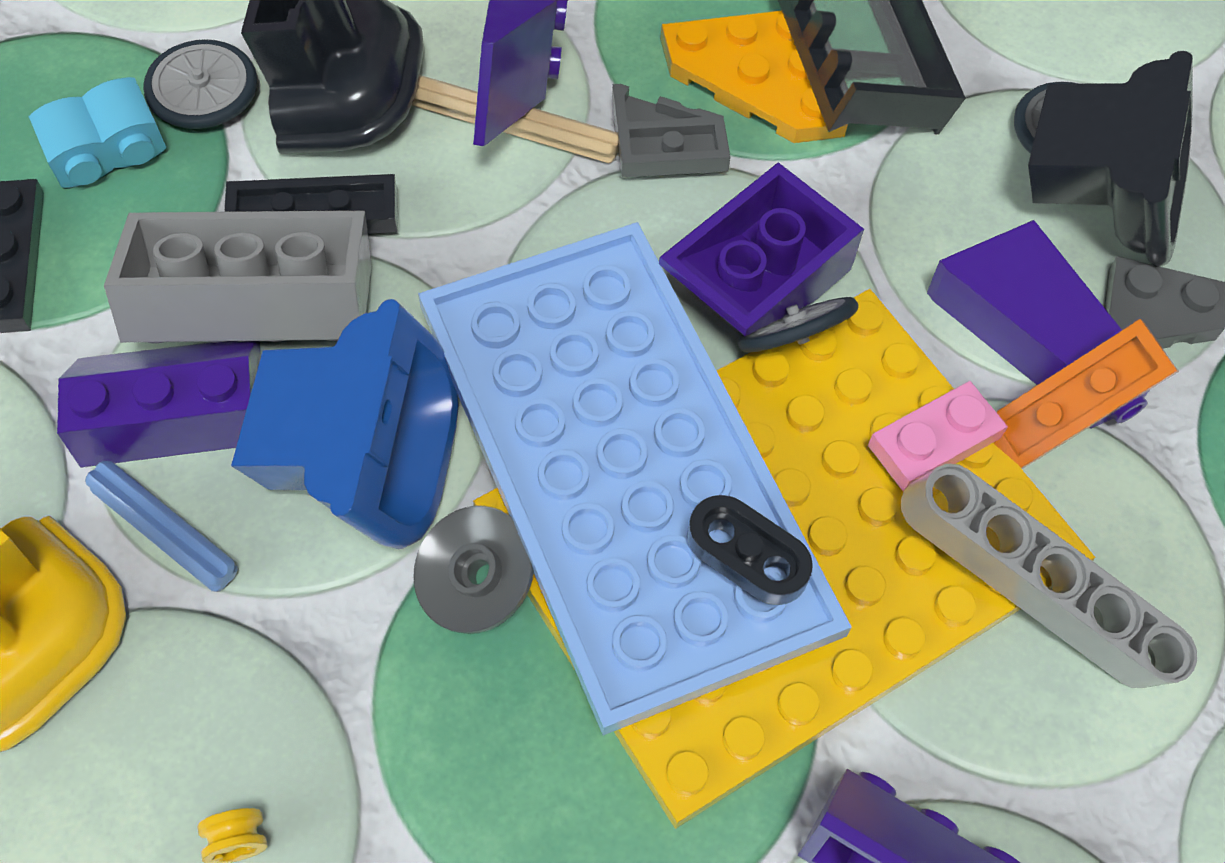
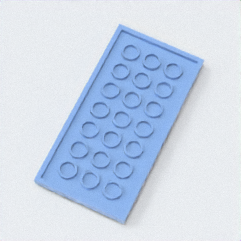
[418,222,852,736]

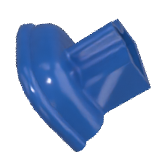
[231,299,459,549]

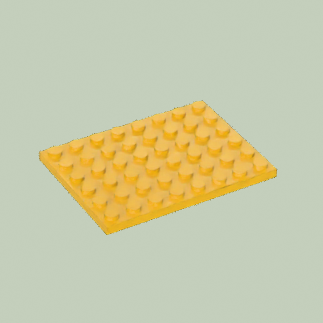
[473,289,1096,829]

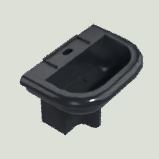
[241,0,424,154]
[1028,51,1193,267]

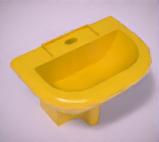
[0,516,126,752]

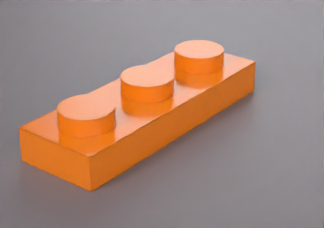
[994,319,1179,469]

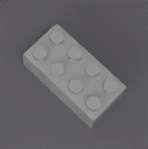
[104,211,372,343]

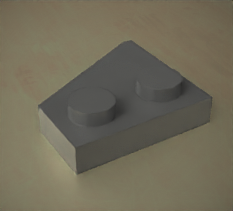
[612,84,731,177]
[1104,256,1225,349]

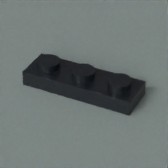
[224,174,397,233]
[0,179,44,333]

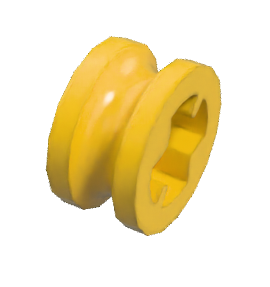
[197,808,268,863]

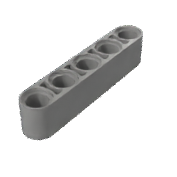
[901,464,1197,688]

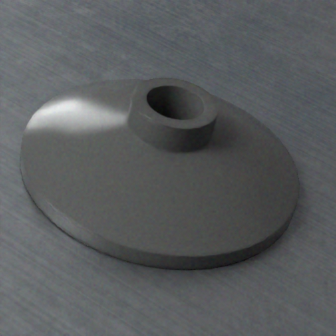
[413,506,534,634]

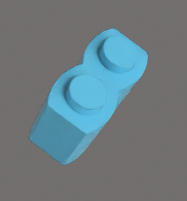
[29,77,166,188]

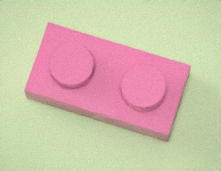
[868,381,1008,492]

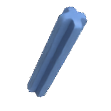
[85,461,238,592]

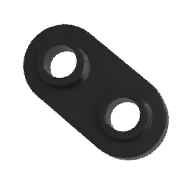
[687,495,813,605]

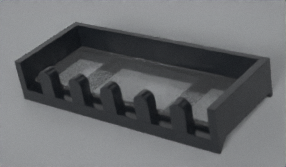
[778,0,966,135]

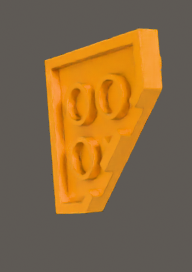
[660,10,848,143]

